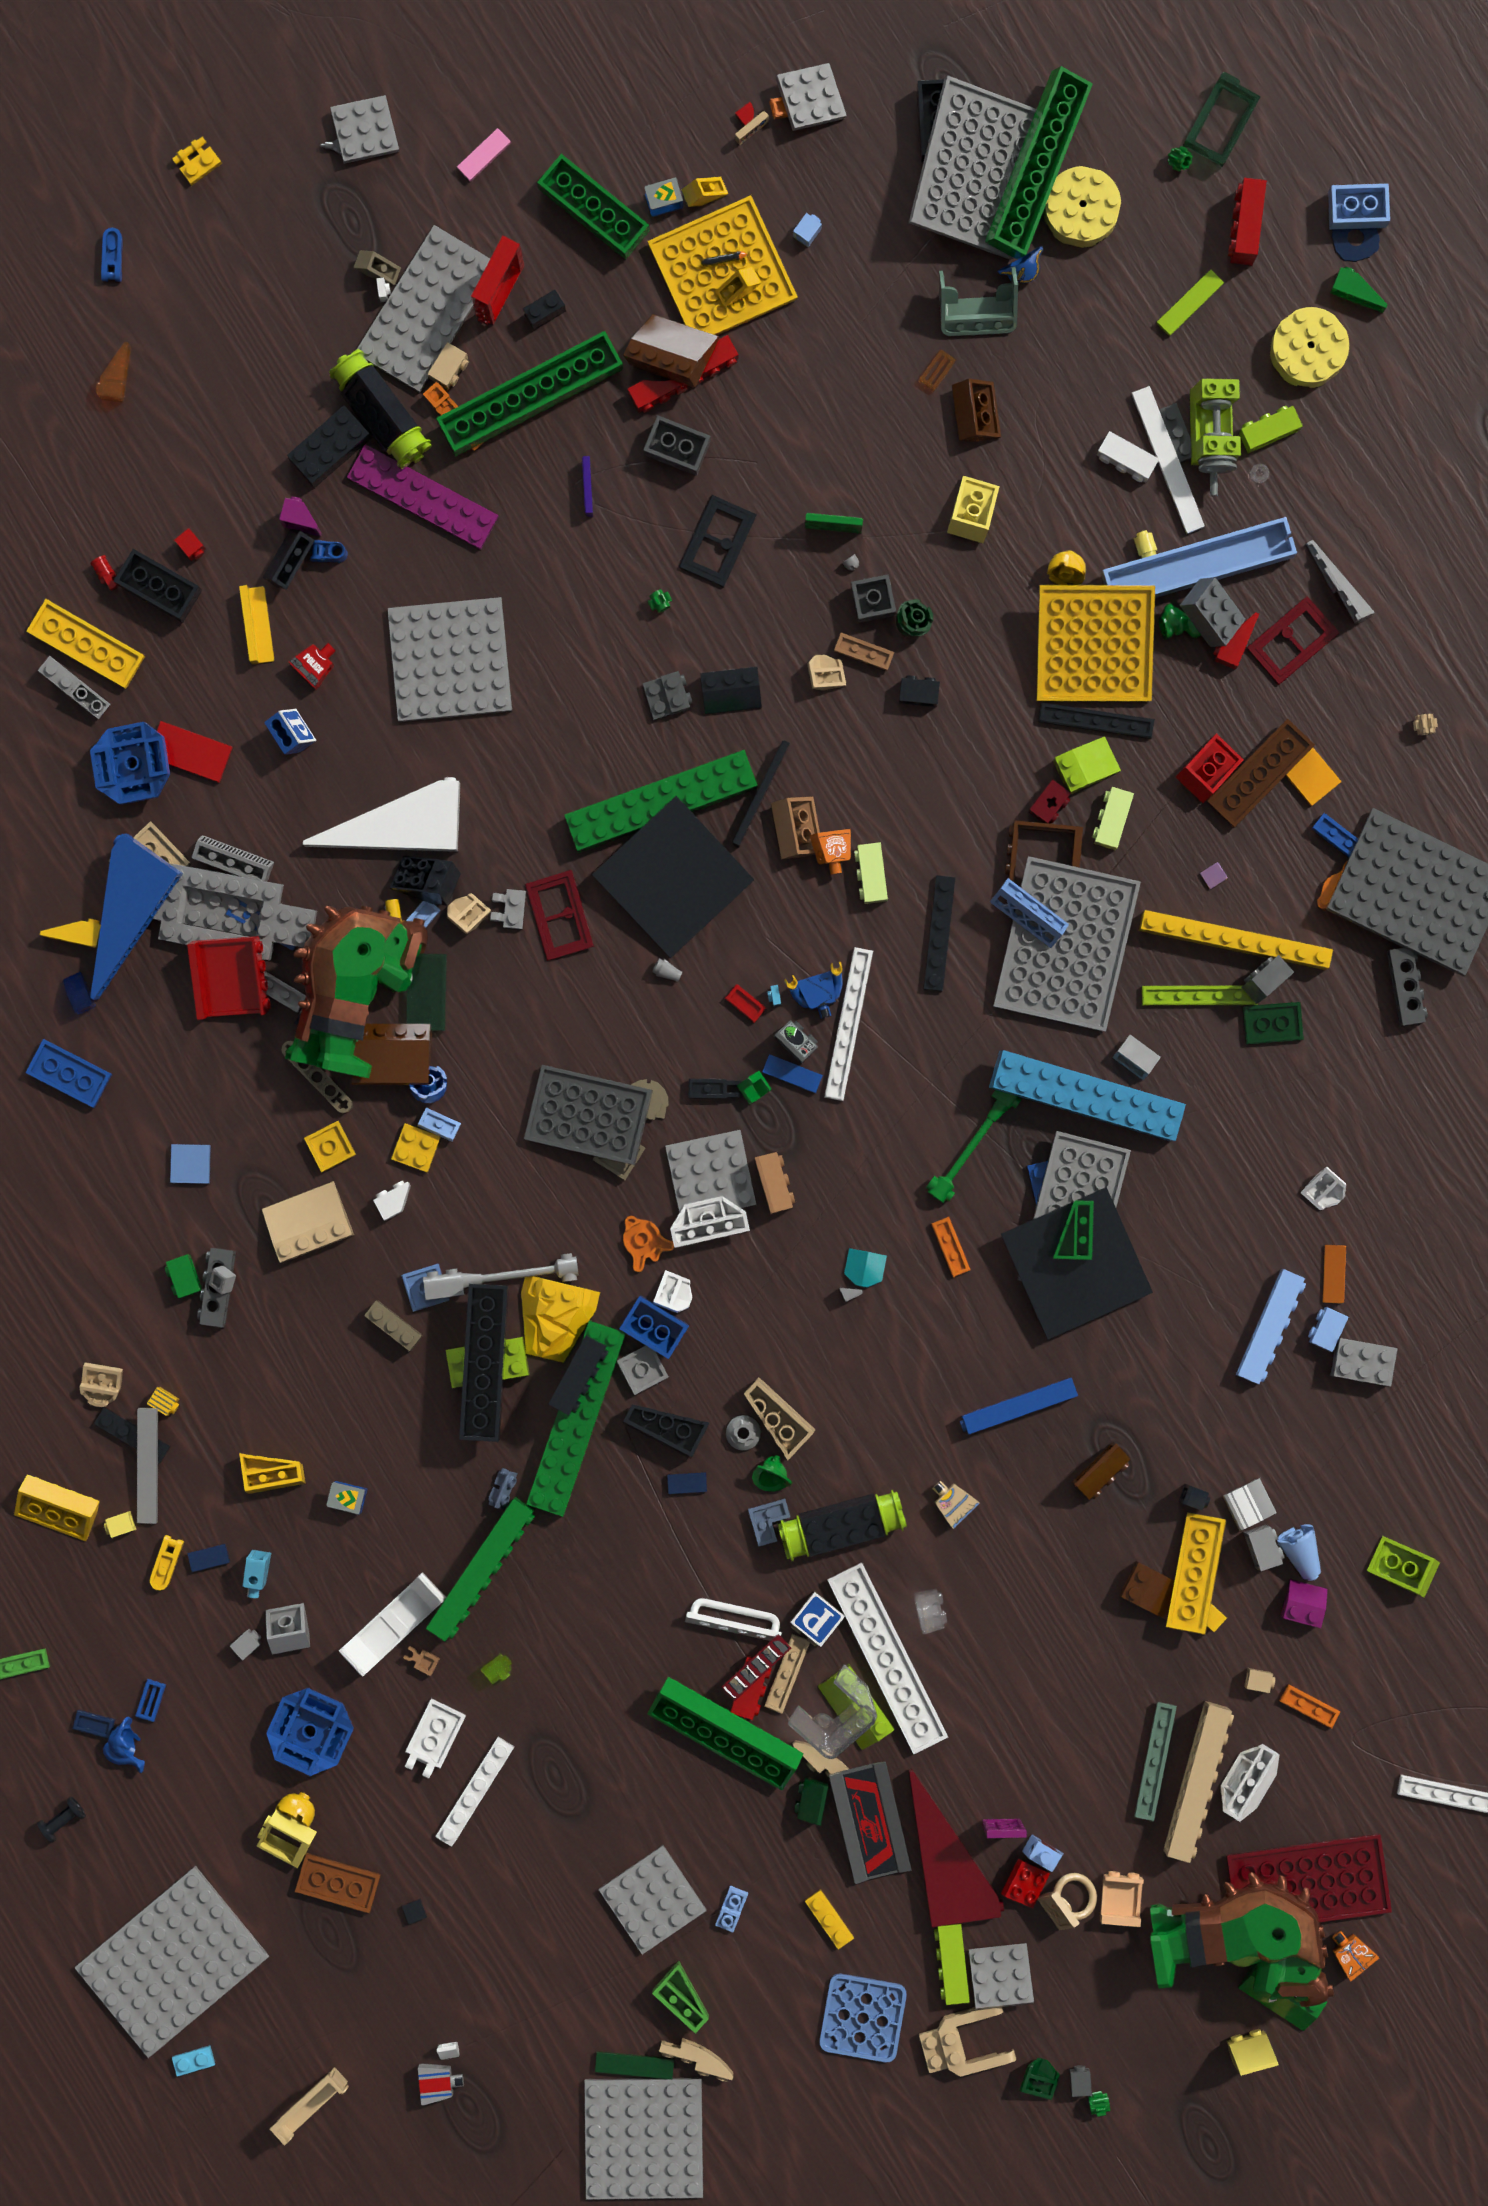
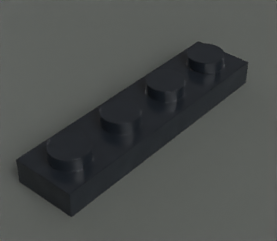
[94,1407,171,1463]

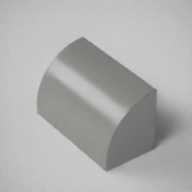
[1112,1035,1161,1080]

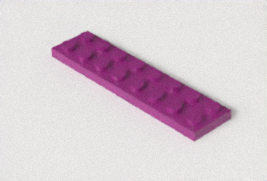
[347,444,499,550]

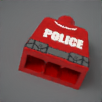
[289,643,336,690]

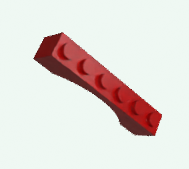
[628,335,739,413]

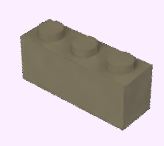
[364,1300,423,1351]

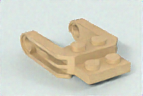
[919,2007,1016,2077]

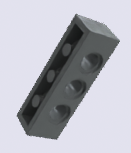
[1386,948,1428,1027]
[197,1248,236,1327]

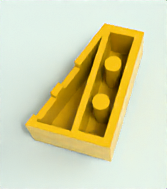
[239,1453,306,1494]

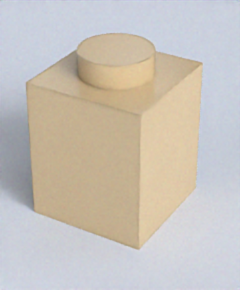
[1244,1668,1275,1693]

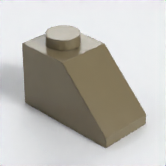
[354,250,401,285]

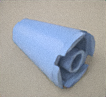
[1277,1524,1321,1581]

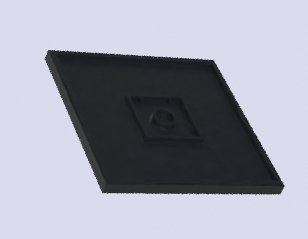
[592,796,754,958]
[1001,1187,1153,1340]

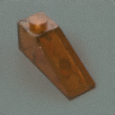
[96,342,131,403]

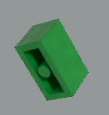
[165,1254,202,1298]

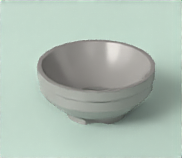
[726,1415,761,1450]

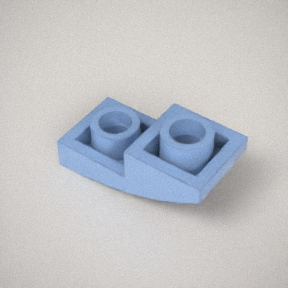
[715,1886,748,1932]

